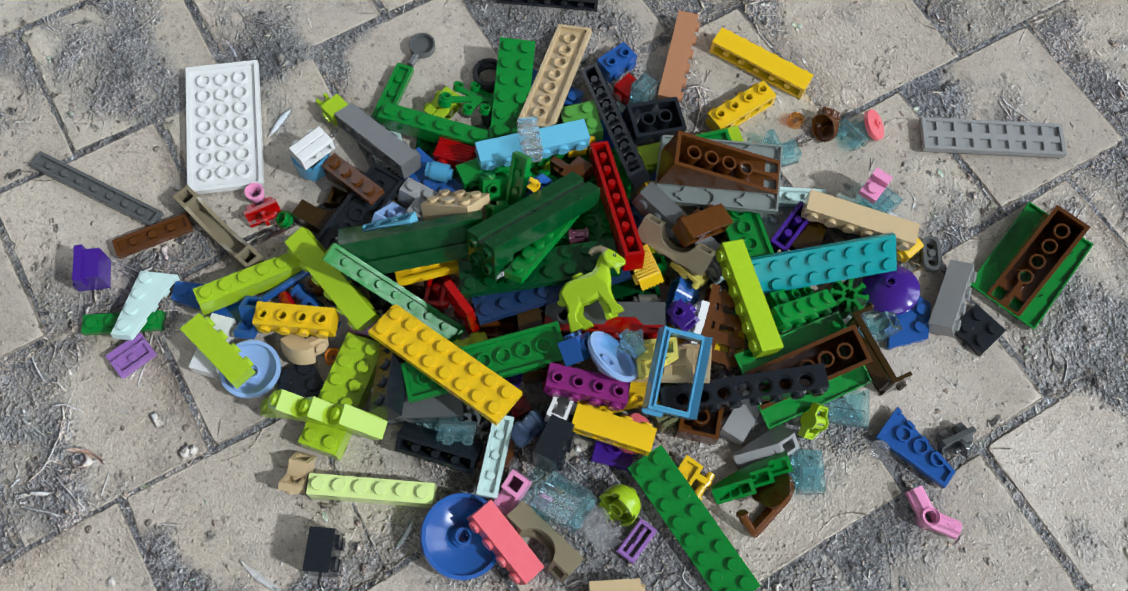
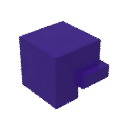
[72,244,111,292]

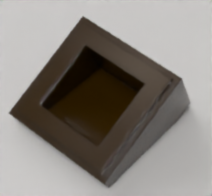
[322,186,347,209]

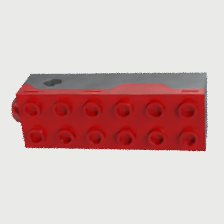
[541,302,669,344]

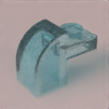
[763,129,802,167]
[858,311,903,342]

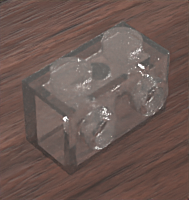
[576,504,622,556]

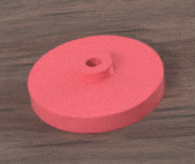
[864,109,884,141]

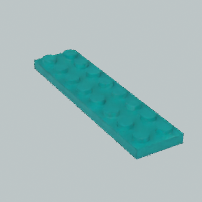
[750,232,897,294]

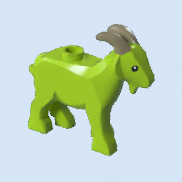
[557,245,626,333]

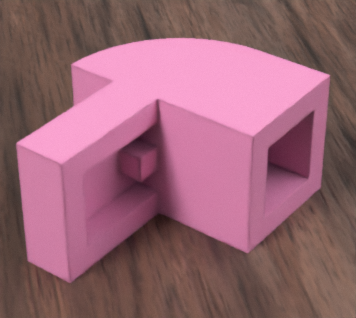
[858,167,893,204]
[493,469,532,515]

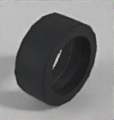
[472,58,498,93]

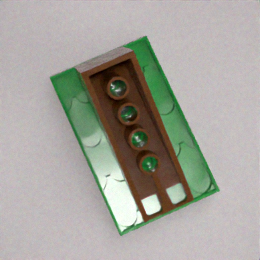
[971,202,1094,330]
[734,311,873,429]

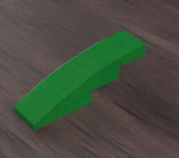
[711,451,793,505]

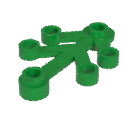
[437,81,494,116]

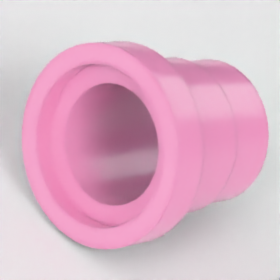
[244,183,265,205]

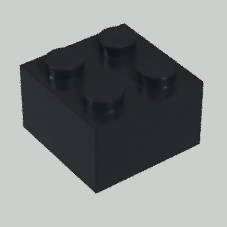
[302,526,346,578]

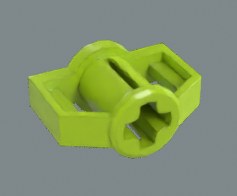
[798,402,829,440]

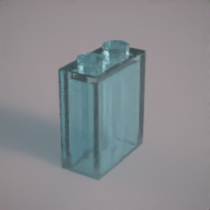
[530,471,598,534]

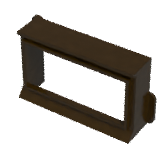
[845,302,913,396]

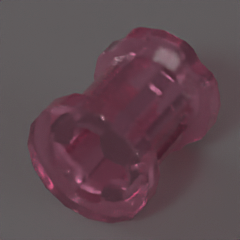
[568,226,589,244]

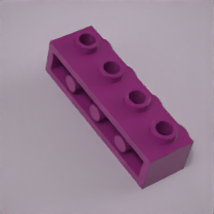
[543,362,631,411]

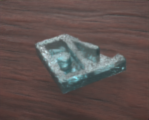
[827,390,870,429]

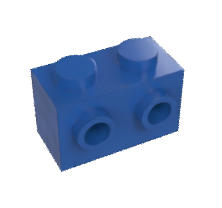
[597,42,637,83]
[557,330,591,367]

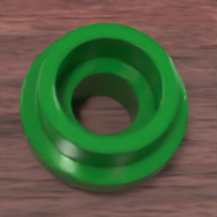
[276,210,293,229]

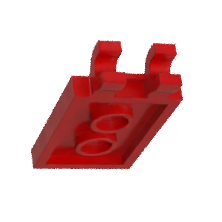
[444,279,480,335]

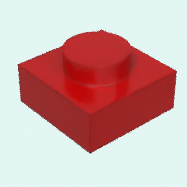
[510,393,532,420]

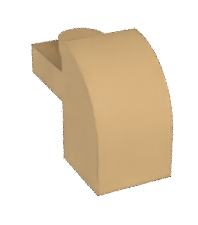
[280,334,330,365]
[278,452,316,495]

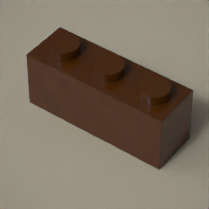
[671,203,734,248]

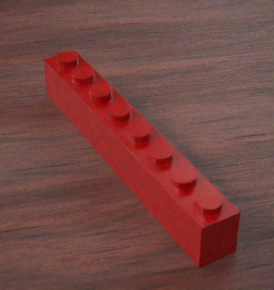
[589,141,645,271]

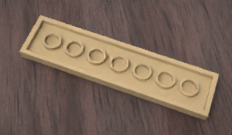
[517,24,592,130]

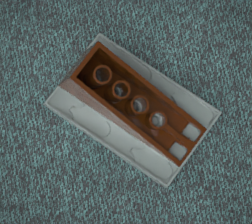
[655,131,783,214]

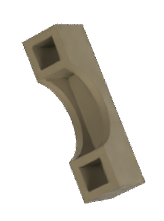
[638,213,716,276]
[505,500,584,584]

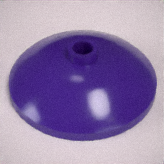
[861,266,920,316]

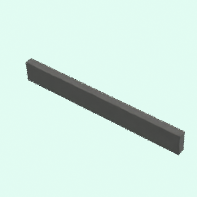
[29,151,164,226]

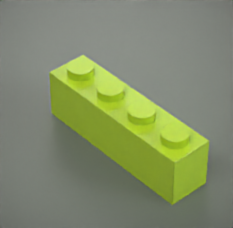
[180,313,256,389]

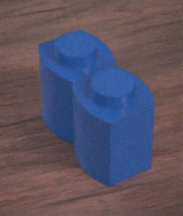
[665,276,700,317]

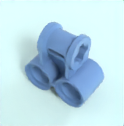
[511,409,547,449]

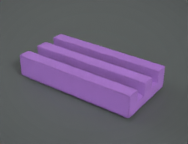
[616,518,658,565]

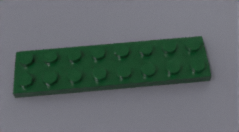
[458,238,621,298]

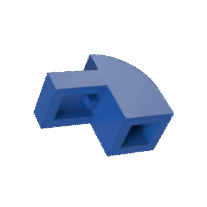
[233,296,266,339]

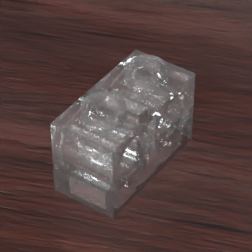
[517,116,543,162]

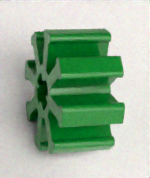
[829,278,869,319]

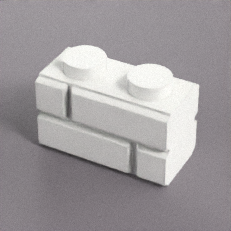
[289,126,335,170]

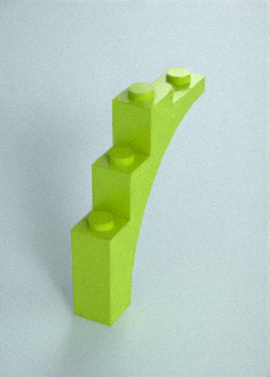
[259,389,388,440]

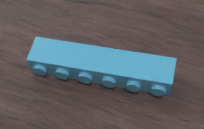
[475,119,590,171]

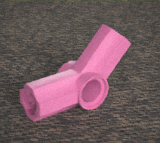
[905,486,962,540]

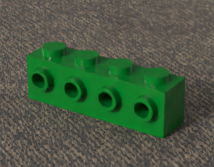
[478,170,556,202]
[770,289,837,333]

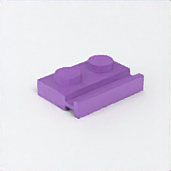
[105,332,158,379]

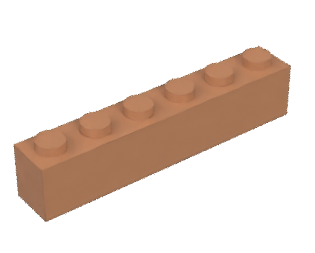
[657,10,701,103]

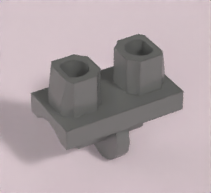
[936,422,977,457]

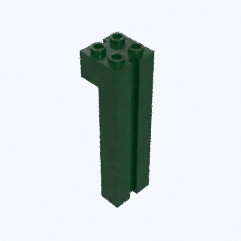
[467,172,600,281]
[335,210,483,281]

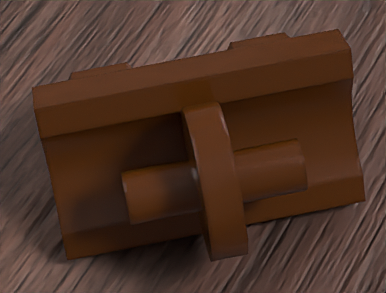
[480,316,516,338]

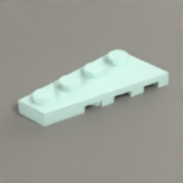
[111,271,180,341]

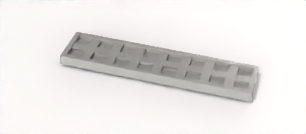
[919,117,1067,158]

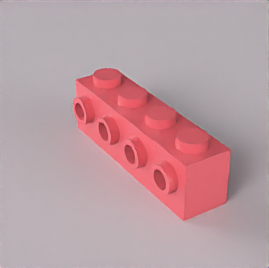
[467,500,544,585]

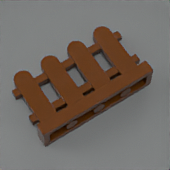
[699,283,745,371]

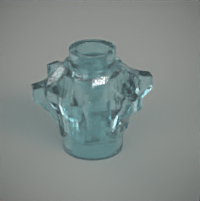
[617,328,648,360]

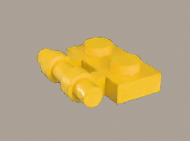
[678,455,715,500]

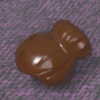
[812,106,841,143]

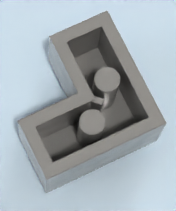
[397,177,439,222]

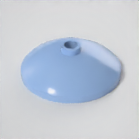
[588,331,638,382]
[219,340,281,399]

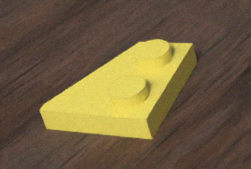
[670,262,710,290]
[636,337,679,380]

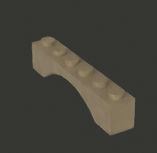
[172,185,265,269]

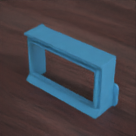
[641,326,713,420]

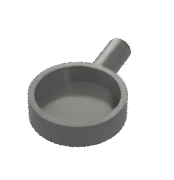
[407,33,436,67]

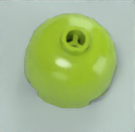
[599,484,641,526]

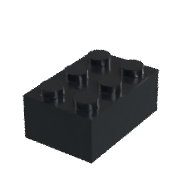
[622,97,687,146]
[533,414,576,475]

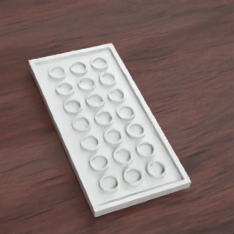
[186,60,265,195]

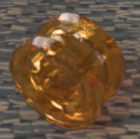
[787,112,804,129]

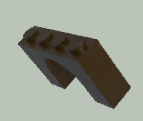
[291,167,365,234]

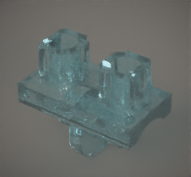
[837,118,869,151]
[436,417,476,445]

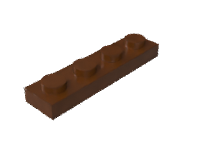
[321,153,385,205]
[112,213,194,259]

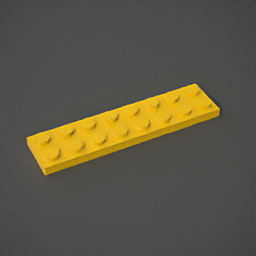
[368,304,522,426]

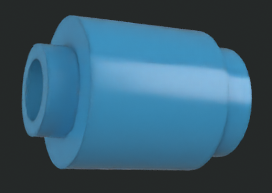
[425,161,454,183]

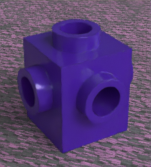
[666,298,700,331]

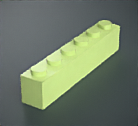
[306,473,437,508]

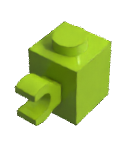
[316,93,349,127]

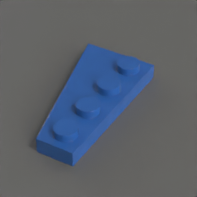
[874,407,956,489]

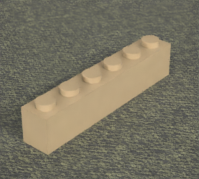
[801,189,920,251]

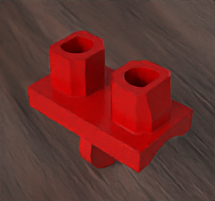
[244,197,281,228]

